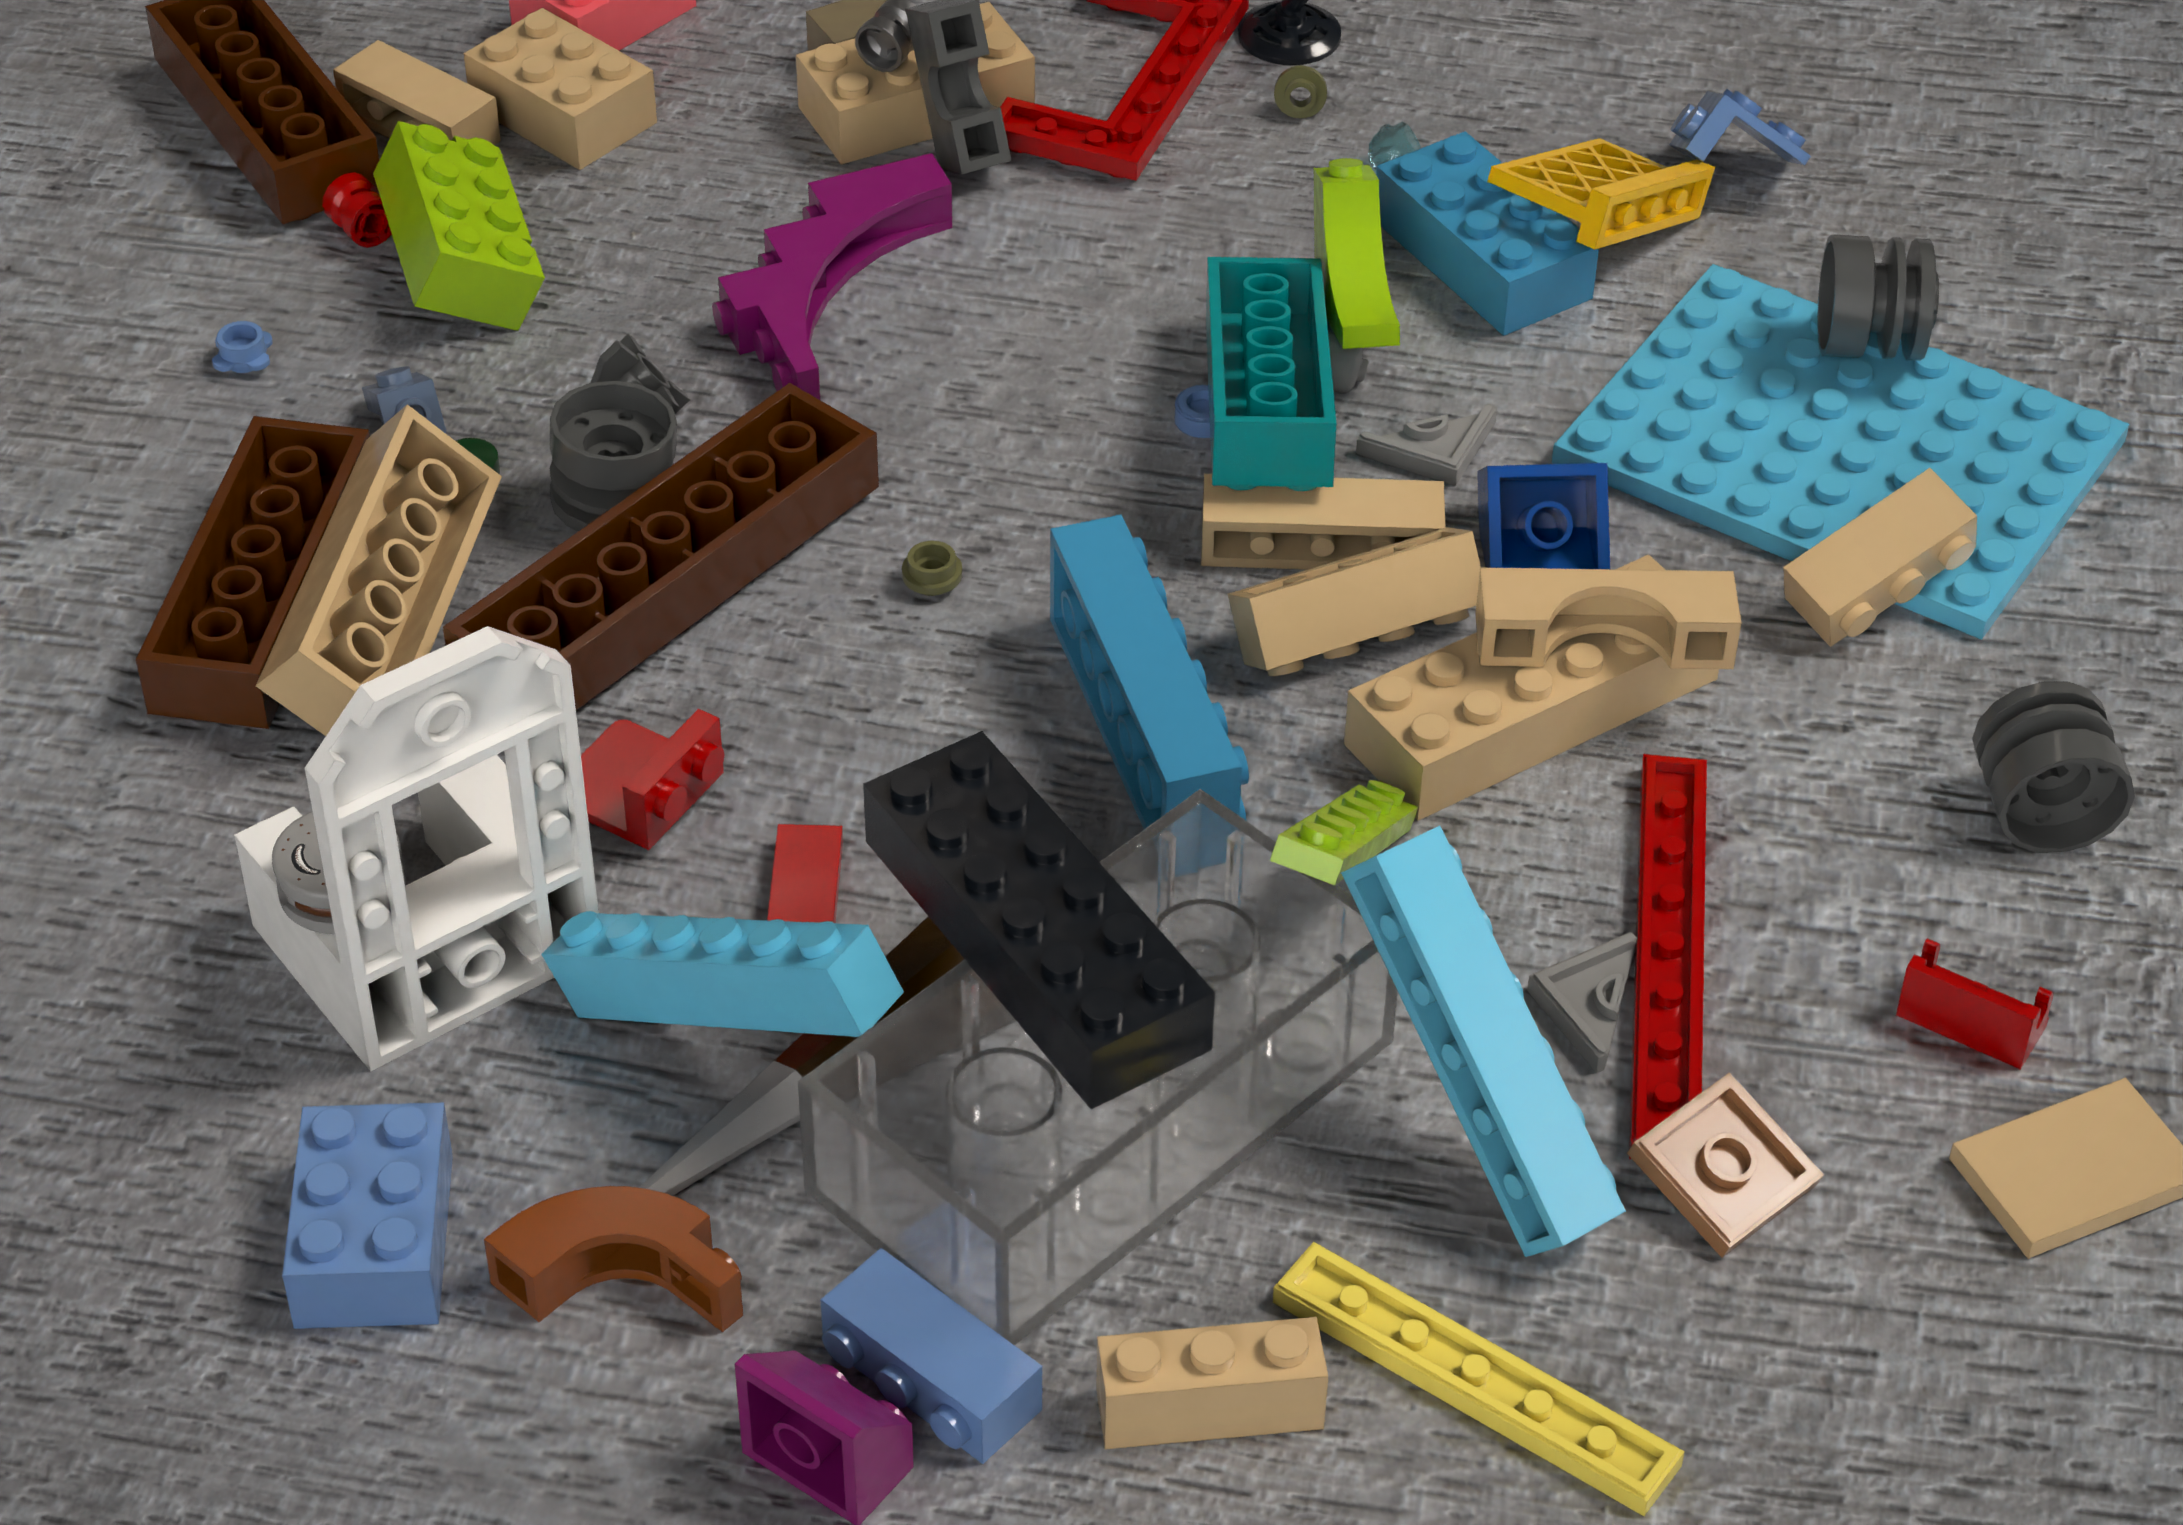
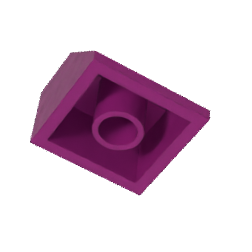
[734,1350,914,1525]

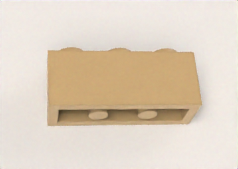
[333,40,501,145]
[1783,468,1977,647]
[1096,1317,1328,1449]

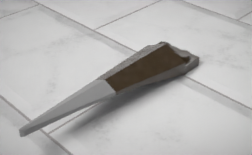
[639,916,1012,1196]

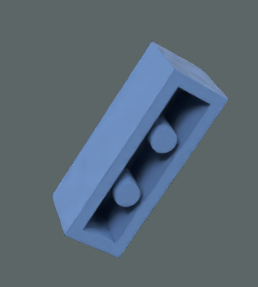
[820,1248,1042,1464]

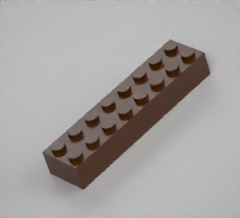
[443,383,879,710]

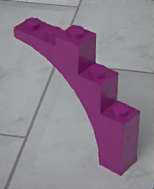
[712,153,953,400]

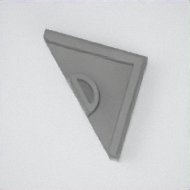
[1356,404,1497,486]
[1527,932,1637,1073]

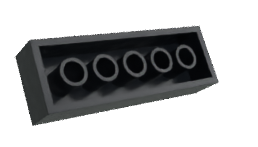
[863,731,1215,1110]

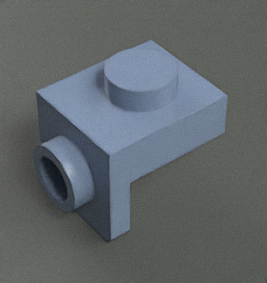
[362,366,446,433]

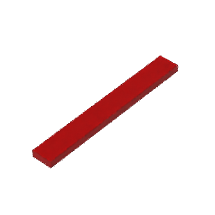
[1629,754,1707,1159]

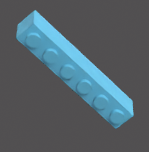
[1341,826,1626,1257]
[541,911,904,1037]

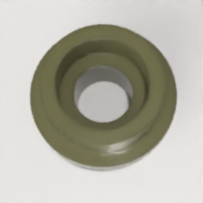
[1274,65,1327,119]
[902,540,962,596]

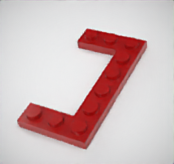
[1000,0,1249,181]

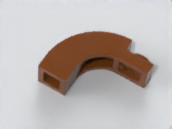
[484,1186,743,1332]

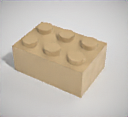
[464,8,657,170]

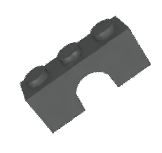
[905,0,1011,175]

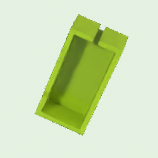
[373,121,545,331]

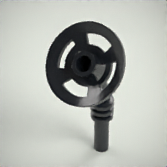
[1238,0,1341,65]

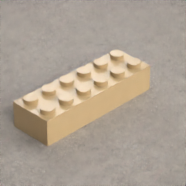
[256,404,502,736]
[1344,554,1719,821]

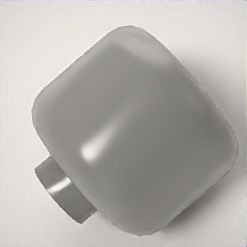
[1328,332,1368,393]

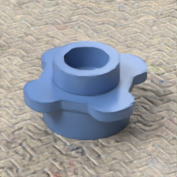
[212,321,273,373]

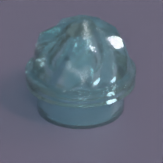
[1368,121,1421,170]

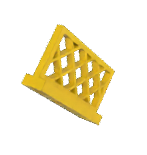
[1487,138,1715,250]

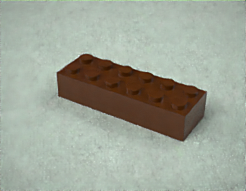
[145,0,379,225]
[136,416,370,729]

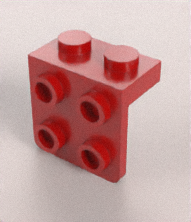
[581,708,725,850]

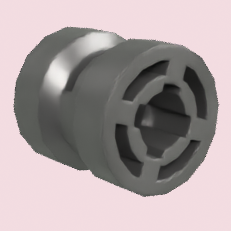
[855,0,916,72]

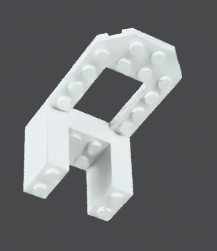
[234,626,599,1072]

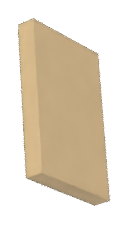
[1949,1077,2183,1259]

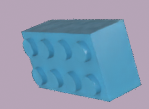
[1376,131,1599,336]

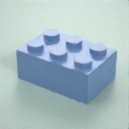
[282,1102,453,1329]

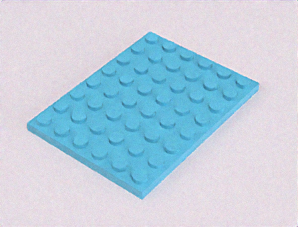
[1552,264,2129,640]

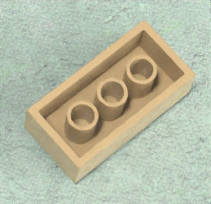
[796,2,1035,165]

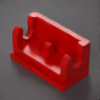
[1896,938,2054,1070]

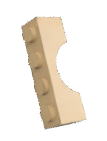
[1475,568,1742,669]

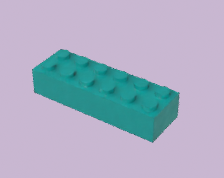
[1206,257,1337,491]

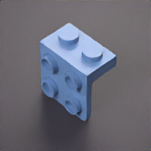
[1669,89,1811,166]

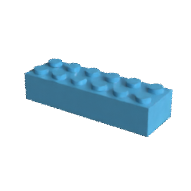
[1050,514,1249,874]

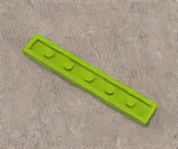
[1270,780,1418,886]

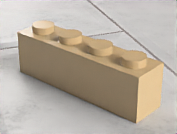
[1201,473,1446,570]
[1228,527,1481,676]

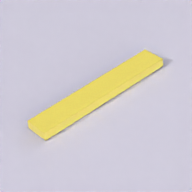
[1273,1241,1685,1516]

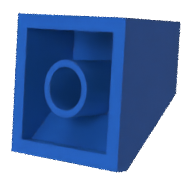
[1477,463,1610,569]

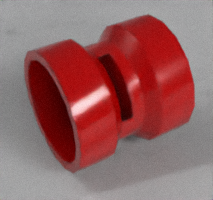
[322,172,392,248]

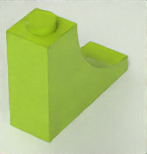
[1313,158,1400,349]

